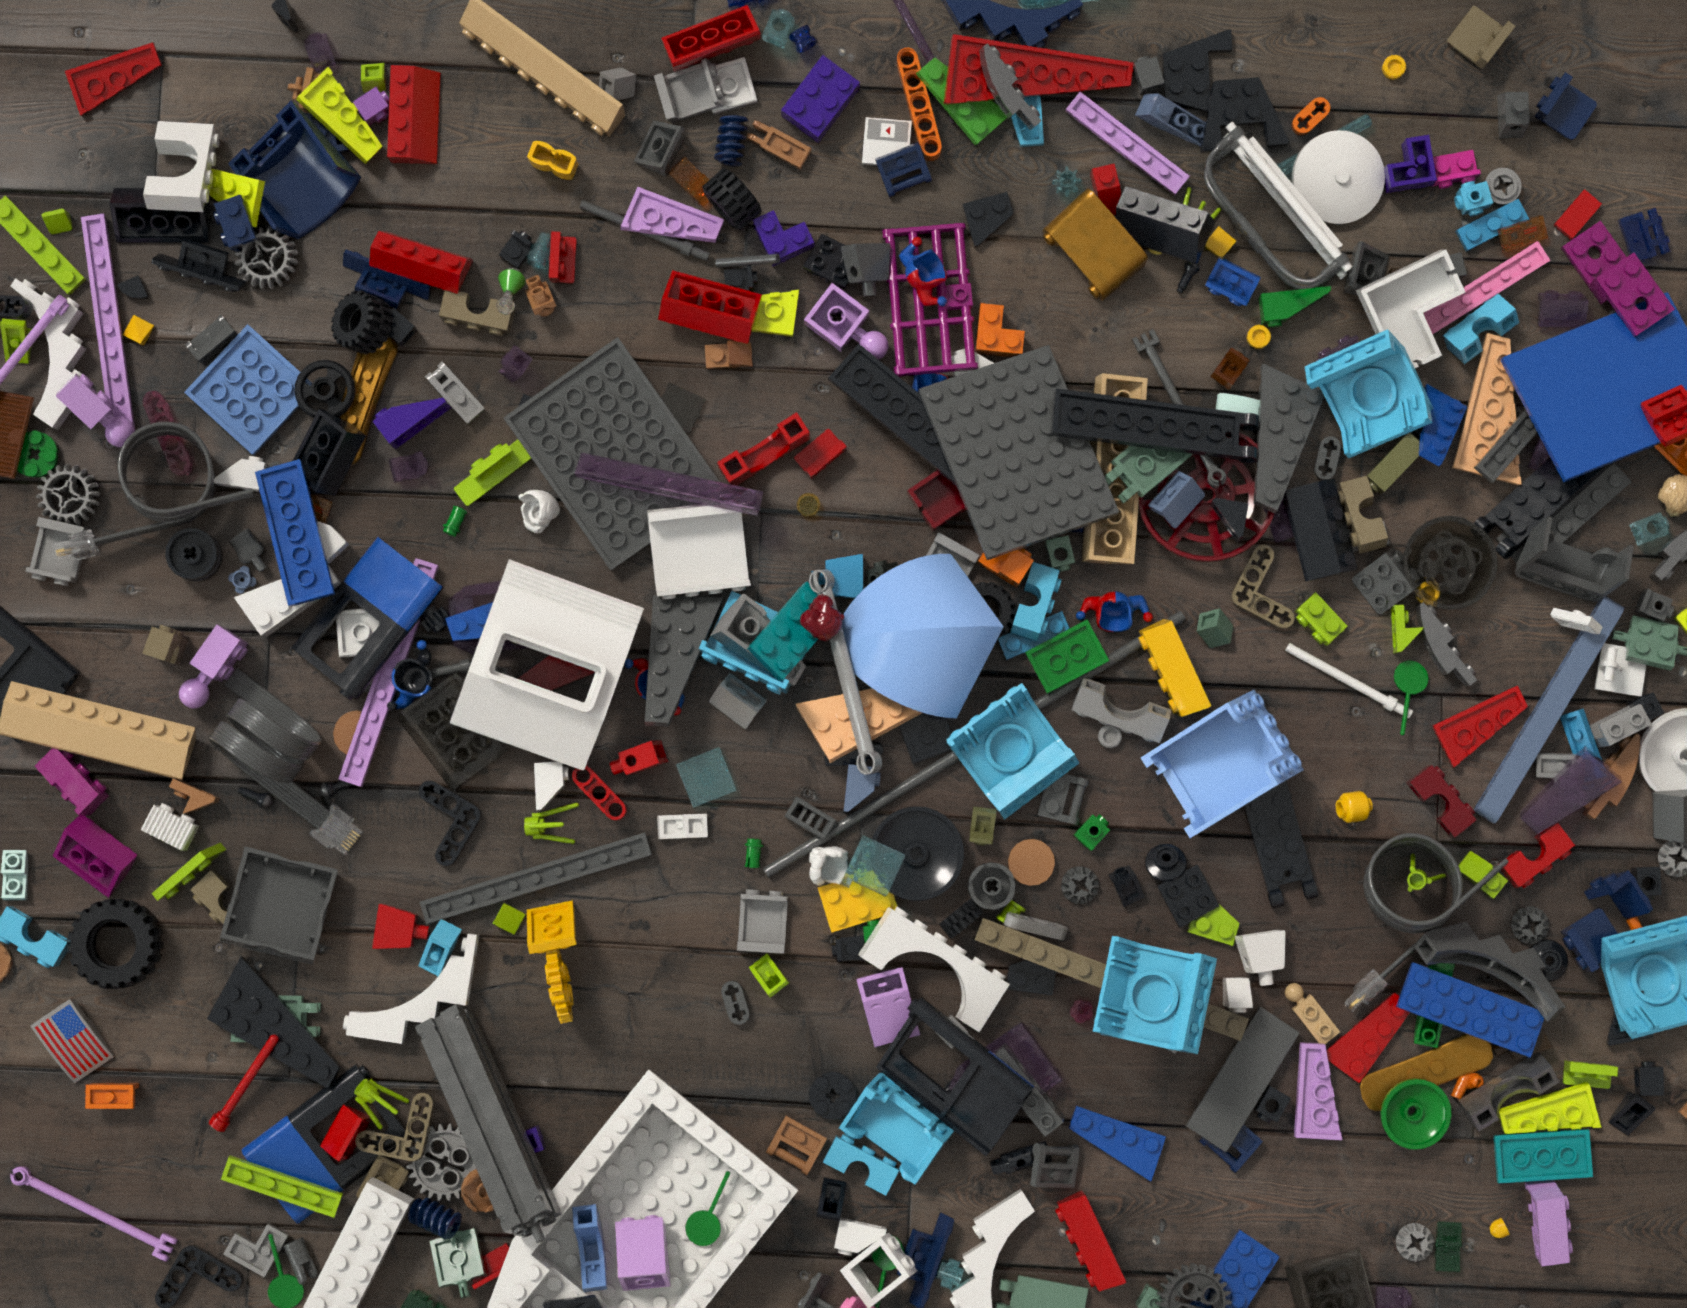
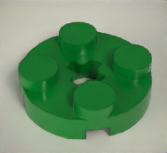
[17,430,59,478]

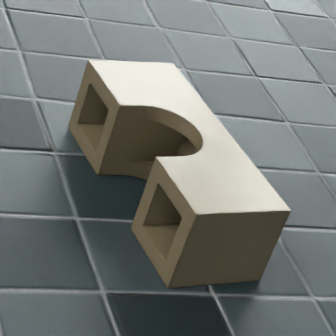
[439,290,516,336]
[1338,476,1388,554]
[142,624,189,666]
[191,870,231,924]

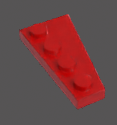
[65,42,162,116]
[1432,685,1528,768]
[1326,993,1410,1083]

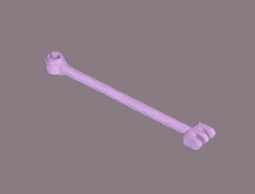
[0,295,70,385]
[10,1166,178,1262]

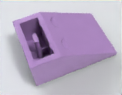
[856,966,920,1047]

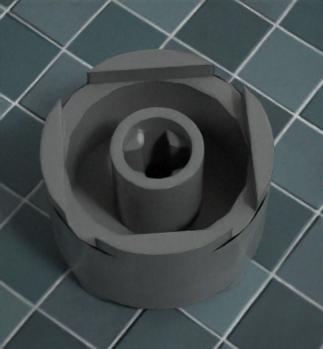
[967,862,1015,910]

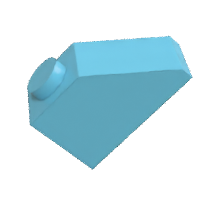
[418,919,462,976]

